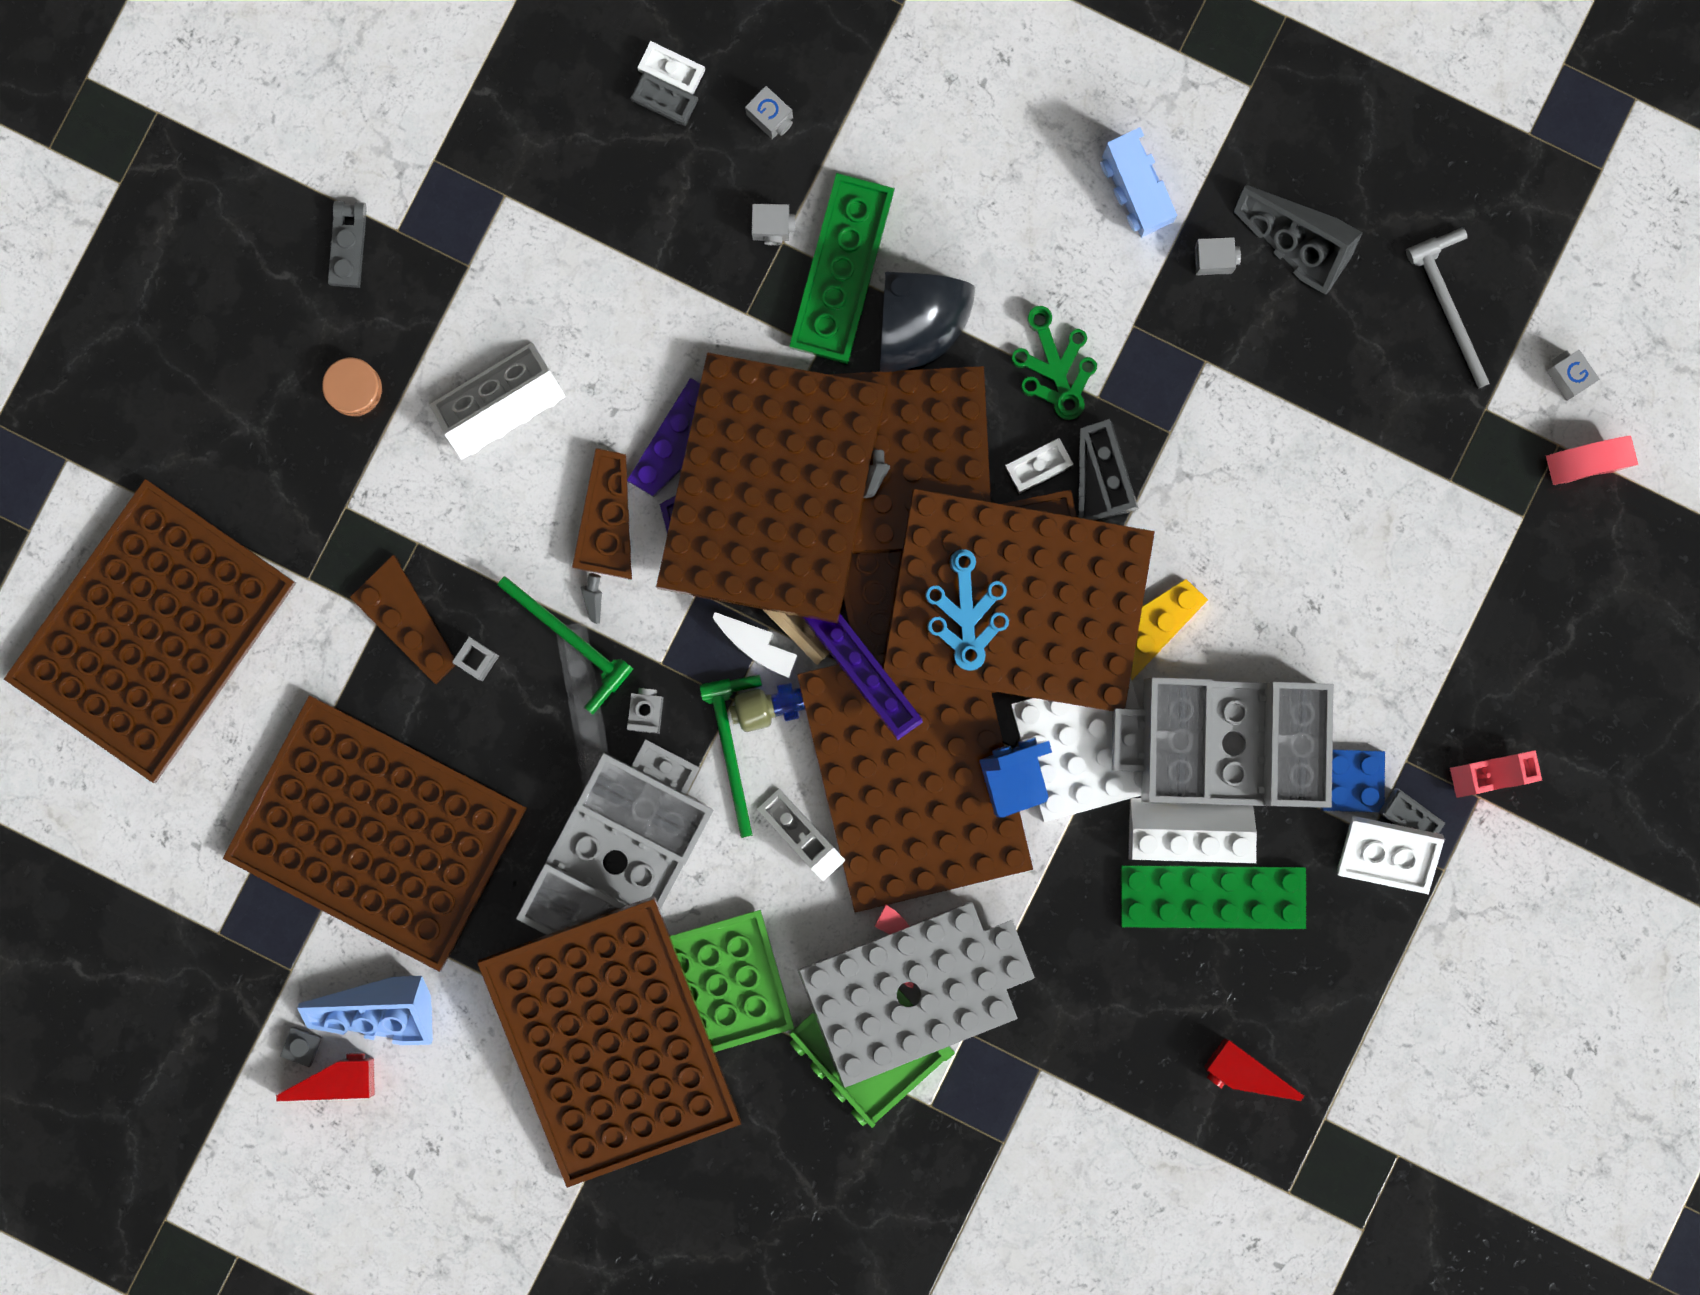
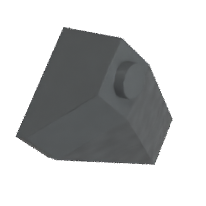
[1234,185,1363,295]

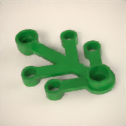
[1011,306,1097,420]

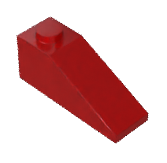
[1203,1038,1304,1101]
[276,1053,375,1102]

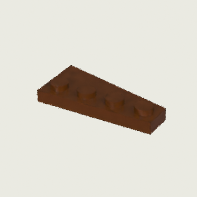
[572,448,632,580]
[350,555,456,684]

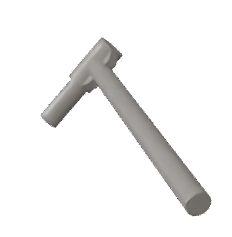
[1406,227,1490,389]

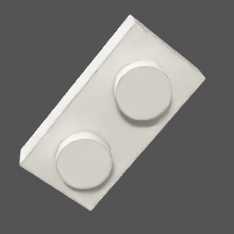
[637,41,705,95]
[1005,438,1073,494]

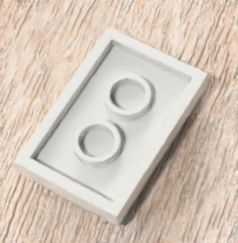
[1337,816,1445,894]

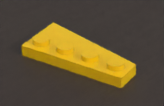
[1131,579,1208,680]

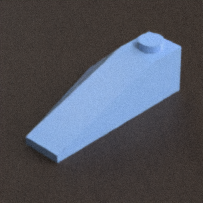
[297,976,433,1045]

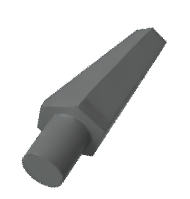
[864,450,890,498]
[581,573,602,624]

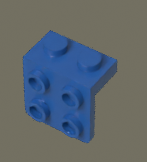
[979,737,1052,818]

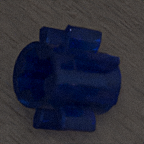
[771,683,806,722]

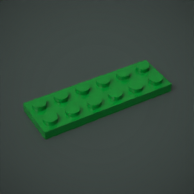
[789,173,895,364]
[1121,866,1306,929]

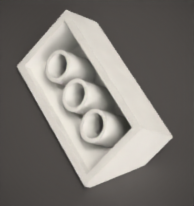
[429,342,566,460]
[1129,798,1257,863]

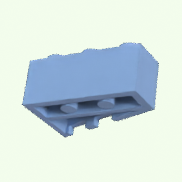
[1100,127,1177,238]

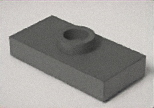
[631,72,698,126]
[1378,788,1445,834]

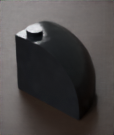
[880,272,975,372]

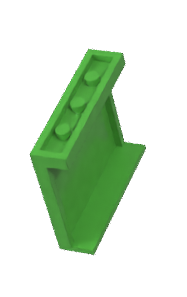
[789,989,955,1128]

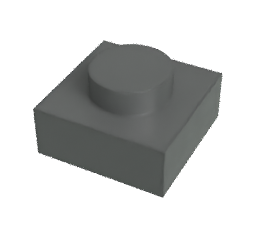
[280,1027,322,1067]

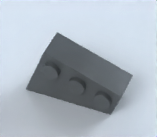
[1078,419,1139,521]

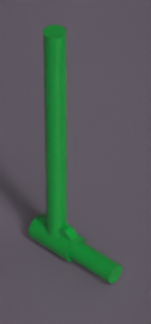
[497,576,633,715]
[700,674,762,838]

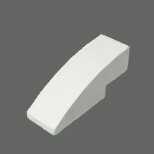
[713,612,798,679]

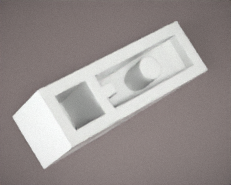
[757,788,845,881]

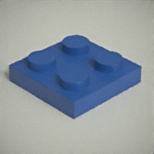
[1321,750,1385,812]

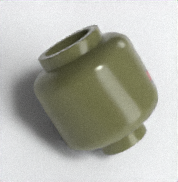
[729,689,776,732]

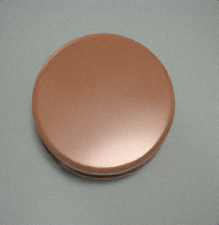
[322,357,382,416]

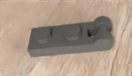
[328,201,367,288]

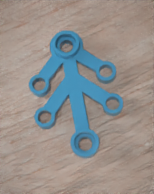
[925,549,1009,671]

